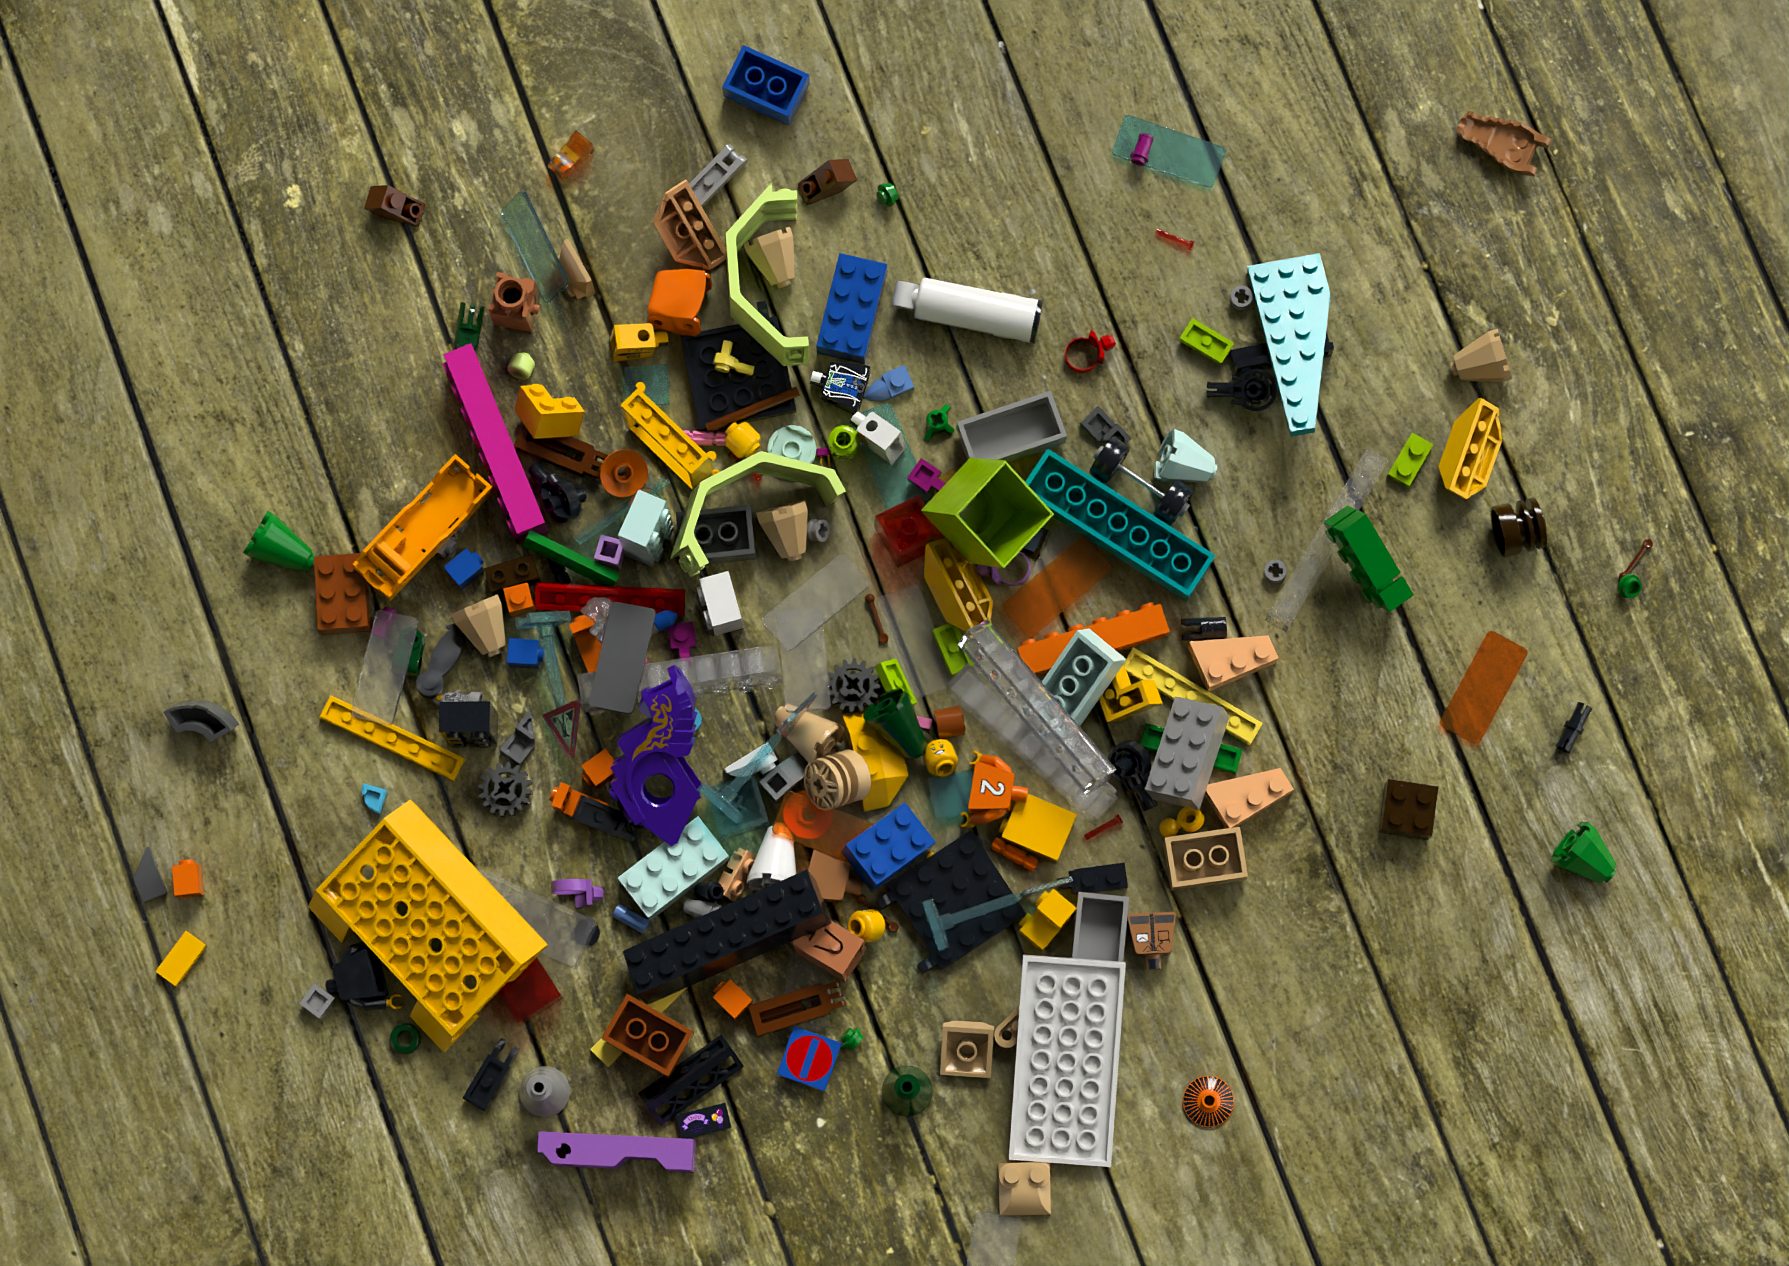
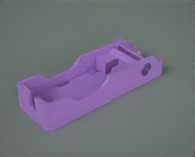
[537,1131,696,1173]

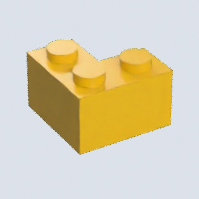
[514,384,585,439]
[1099,666,1163,722]
[1019,889,1077,952]

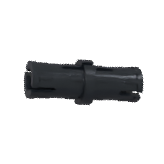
[1555,702,1592,753]

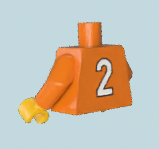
[960,750,1028,829]

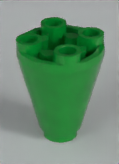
[243,511,317,573]

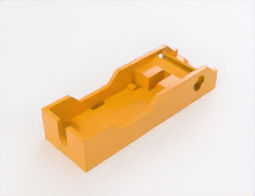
[353,454,493,601]

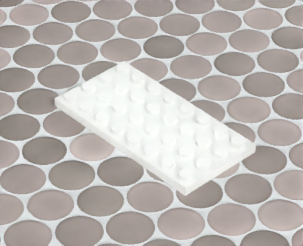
[1009,955,1126,1167]

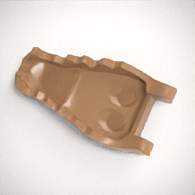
[1457,111,1552,176]

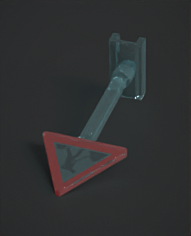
[515,611,581,759]
[697,692,817,824]
[922,876,1073,952]

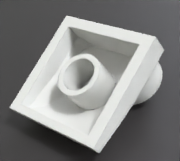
[723,742,778,777]

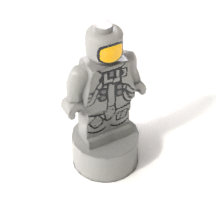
[433,690,483,705]

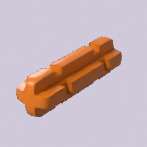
[991,838,1038,872]

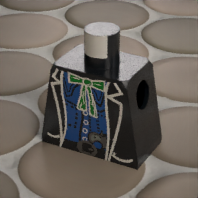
[810,362,871,415]

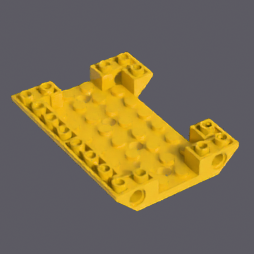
[308,800,548,1052]

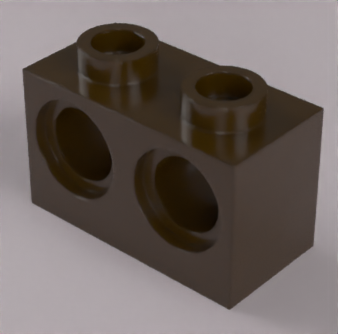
[484,554,541,596]

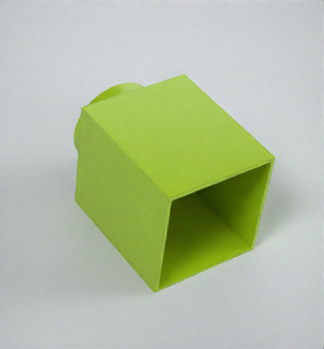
[921,457,1054,568]

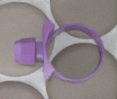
[977,552,1031,586]
[551,879,604,909]

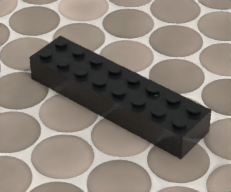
[623,870,832,1005]

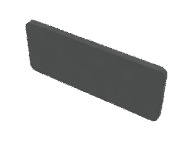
[589,602,656,714]

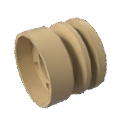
[804,749,871,811]

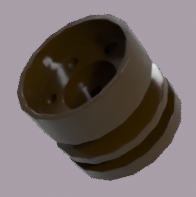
[1490,497,1547,558]

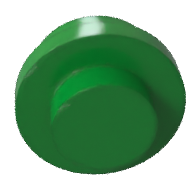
[877,183,898,207]
[1617,574,1642,598]
[840,1027,864,1051]

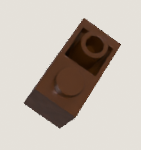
[798,159,857,205]
[364,185,425,227]

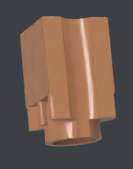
[488,272,541,333]
[790,921,867,983]

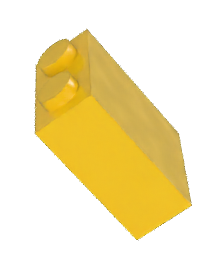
[999,794,1077,864]

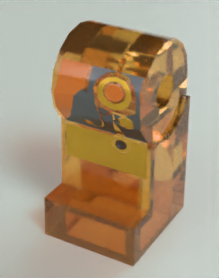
[548,130,594,180]

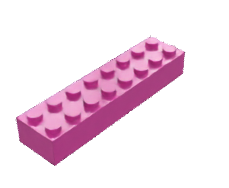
[442,343,549,544]

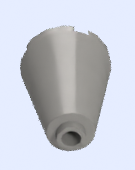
[519,1066,570,1117]

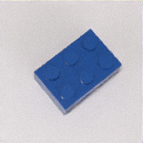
[722,45,810,126]
[841,803,936,892]

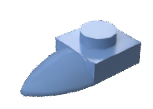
[864,365,914,401]

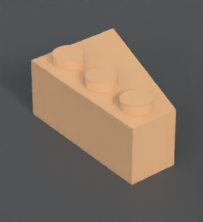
[1187,635,1279,692]
[1204,768,1294,829]

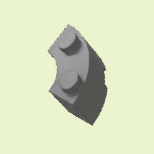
[163,699,239,743]

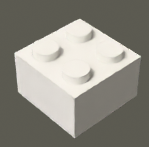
[696,571,744,636]

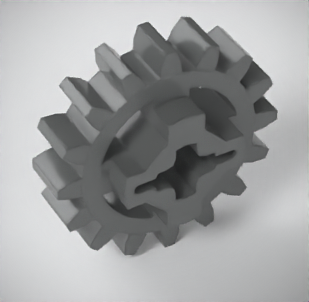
[826,658,880,714]
[478,762,533,817]

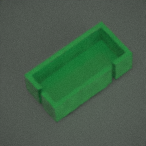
[1323,505,1414,612]

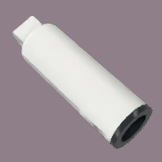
[892,278,1043,344]

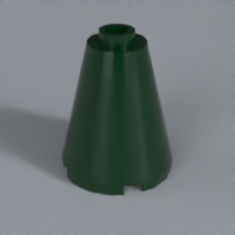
[863,688,927,759]
[882,1065,933,1117]

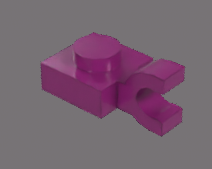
[907,458,946,494]
[668,621,697,668]

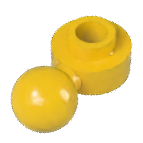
[1159,807,1204,837]

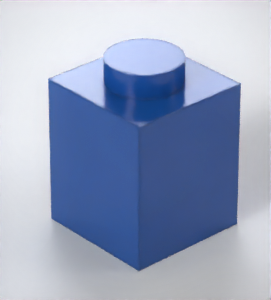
[444,548,485,590]
[507,638,545,669]

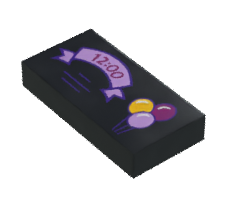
[676,1103,732,1139]

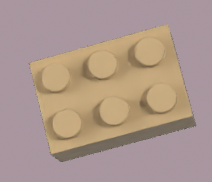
[1163,827,1248,891]

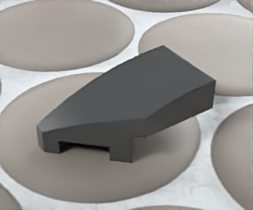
[1079,406,1132,442]
[499,712,535,766]
[134,846,167,902]

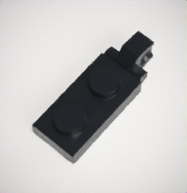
[1056,862,1128,894]

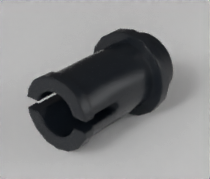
[694,881,724,902]

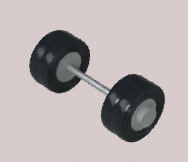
[1089,436,1194,526]

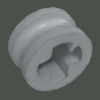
[1230,286,1253,310]
[807,519,829,542]
[1264,559,1287,584]

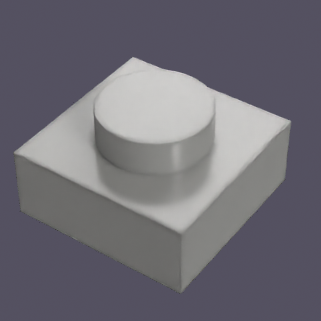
[299,983,336,1019]

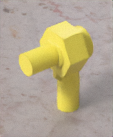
[713,340,754,376]

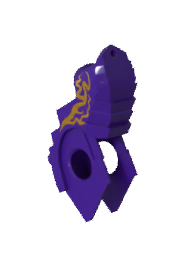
[609,665,705,847]

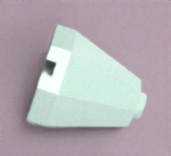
[1154,429,1217,483]

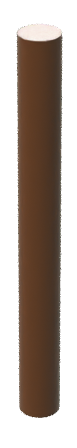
[705,387,800,433]

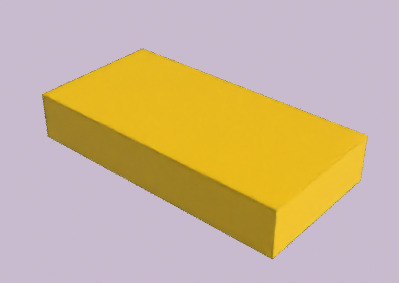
[155,931,207,987]

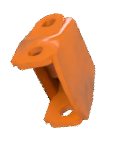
[647,269,712,337]

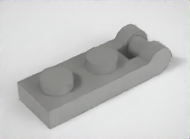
[689,144,748,208]

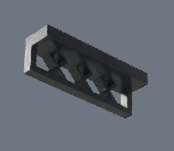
[1230,331,1334,375]
[638,1034,744,1126]

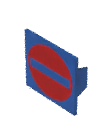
[777,1026,842,1091]

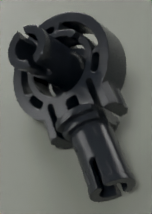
[1207,369,1278,411]
[528,461,587,523]
[1108,740,1158,812]

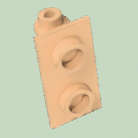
[718,847,756,902]

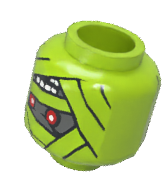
[828,425,860,460]

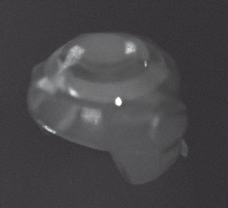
[580,597,614,643]

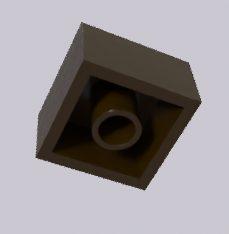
[1378,779,1439,840]

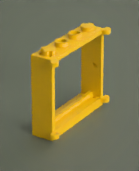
[620,382,720,490]

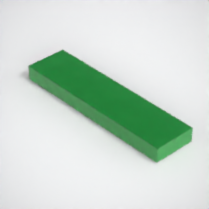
[522,530,620,586]
[1140,723,1242,775]

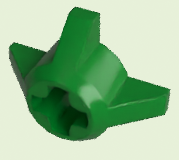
[923,404,955,442]

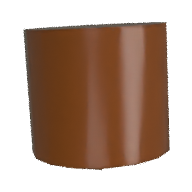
[933,705,966,739]

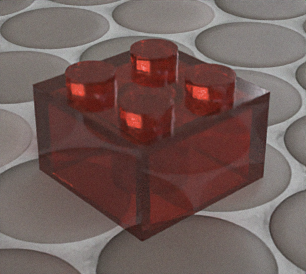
[874,495,943,568]
[498,957,563,1025]

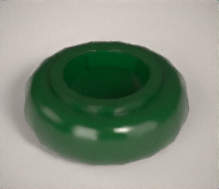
[390,1023,421,1055]

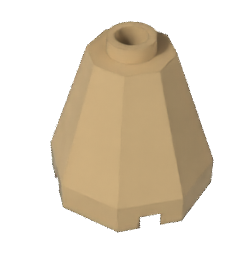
[743,227,795,289]
[1450,329,1512,382]
[756,500,808,562]
[451,594,506,657]

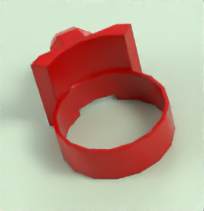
[1065,330,1116,373]

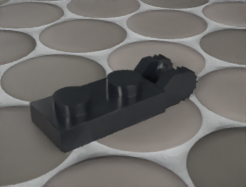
[571,795,643,844]
[463,1038,520,1111]

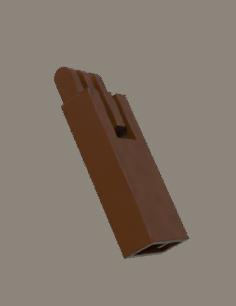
[514,424,608,479]
[748,981,846,1037]

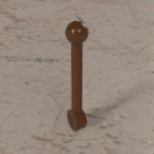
[1619,539,1653,580]
[865,594,889,644]
[856,894,899,932]

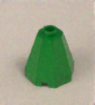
[1550,822,1616,883]

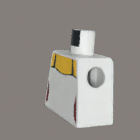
[850,412,907,466]

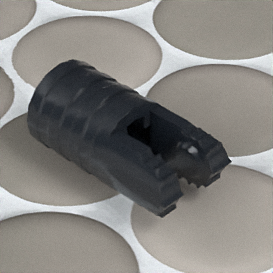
[1181,617,1227,641]

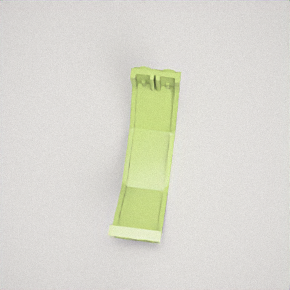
[726,183,809,366]
[670,451,846,577]

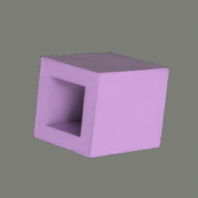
[594,535,625,570]

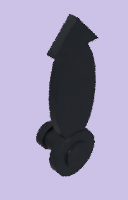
[416,623,467,699]

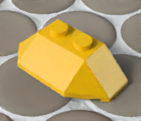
[1438,398,1502,499]
[924,538,993,634]
[842,710,908,812]

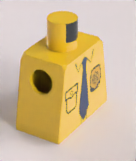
[610,323,668,362]

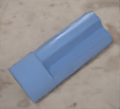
[612,904,650,934]

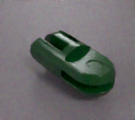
[454,302,485,351]

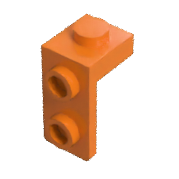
[569,615,603,675]
[549,782,609,817]

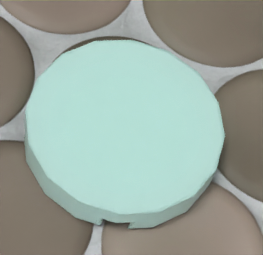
[767,425,817,464]

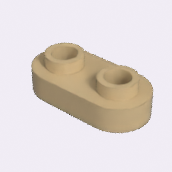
[994,1007,1019,1049]

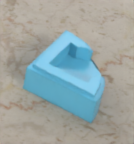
[362,783,388,815]

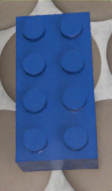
[816,253,888,364]

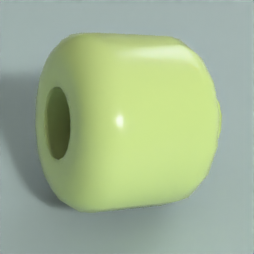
[507,352,535,380]

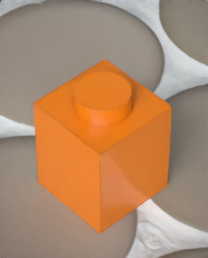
[503,583,536,618]
[581,748,614,790]
[172,859,204,899]
[713,979,753,1021]

